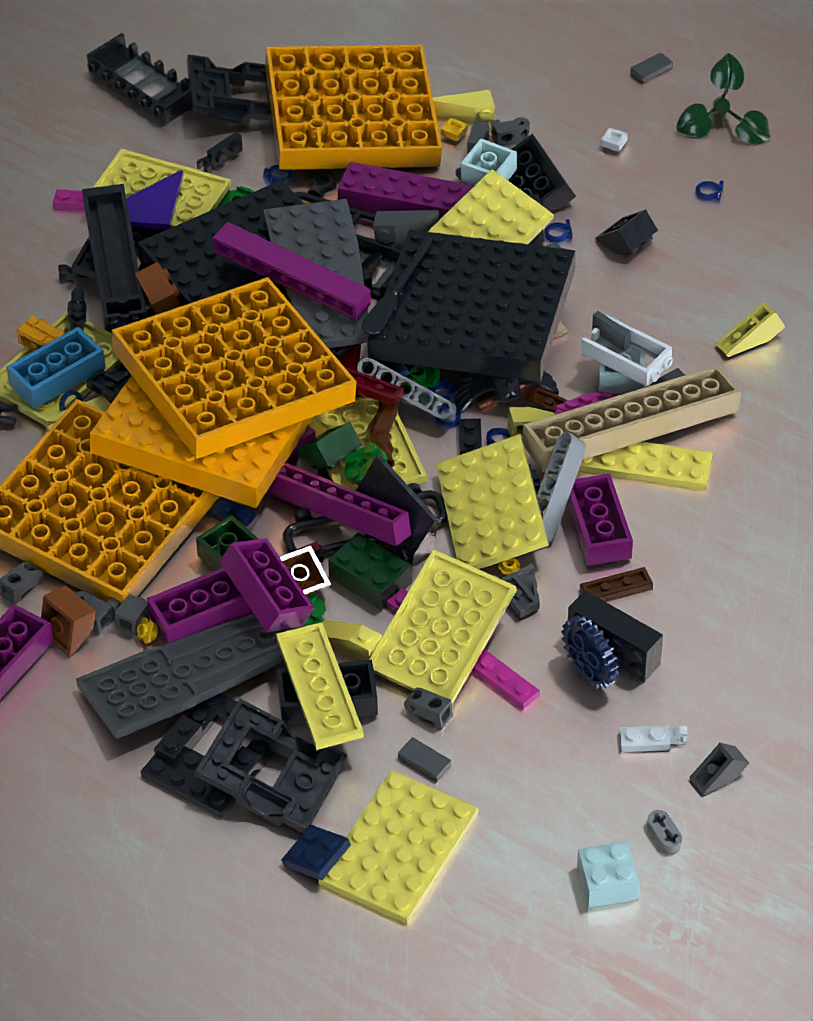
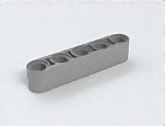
[357,358,456,420]
[537,432,586,543]

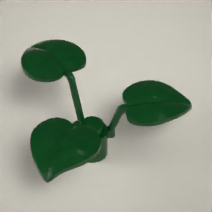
[676,53,770,144]

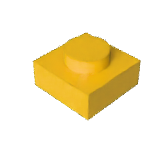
[441,118,468,142]

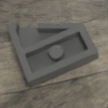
[501,564,540,618]

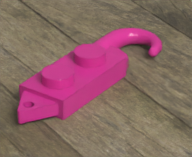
[555,391,615,415]

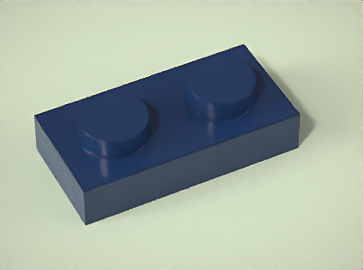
[209,497,259,530]

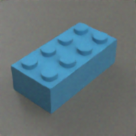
[6,327,106,409]

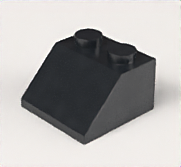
[595,209,658,255]

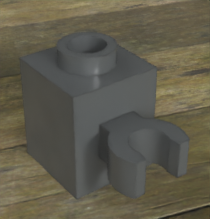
[107,594,150,636]

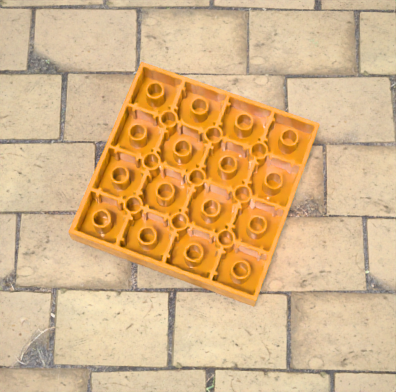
[265,45,442,170]
[112,277,356,459]
[90,376,315,508]
[0,399,220,604]

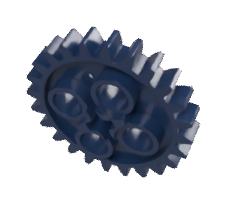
[561,615,619,690]

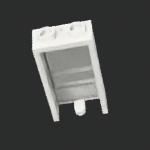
[581,314,673,387]

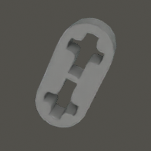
[647,810,682,854]

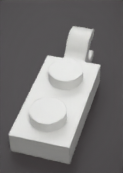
[620,725,687,752]

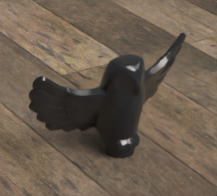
[453,370,559,414]

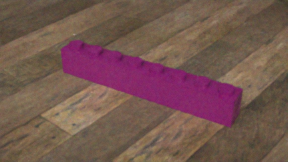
[213,222,371,320]
[267,462,411,546]

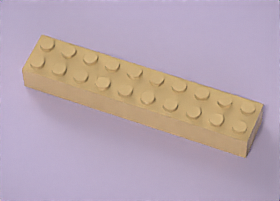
[523,365,741,472]

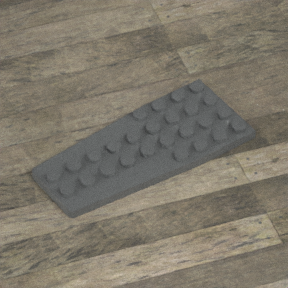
[263,199,369,348]
[76,613,292,739]

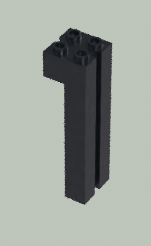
[82,184,147,334]

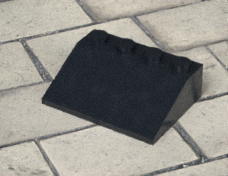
[508,133,576,212]
[356,454,438,566]

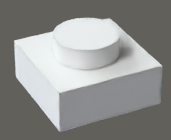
[601,128,628,151]

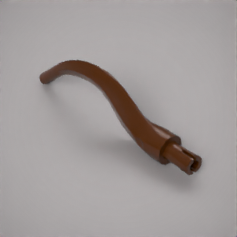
[366,401,398,468]

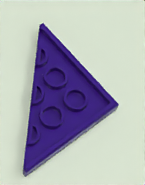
[126,170,184,229]

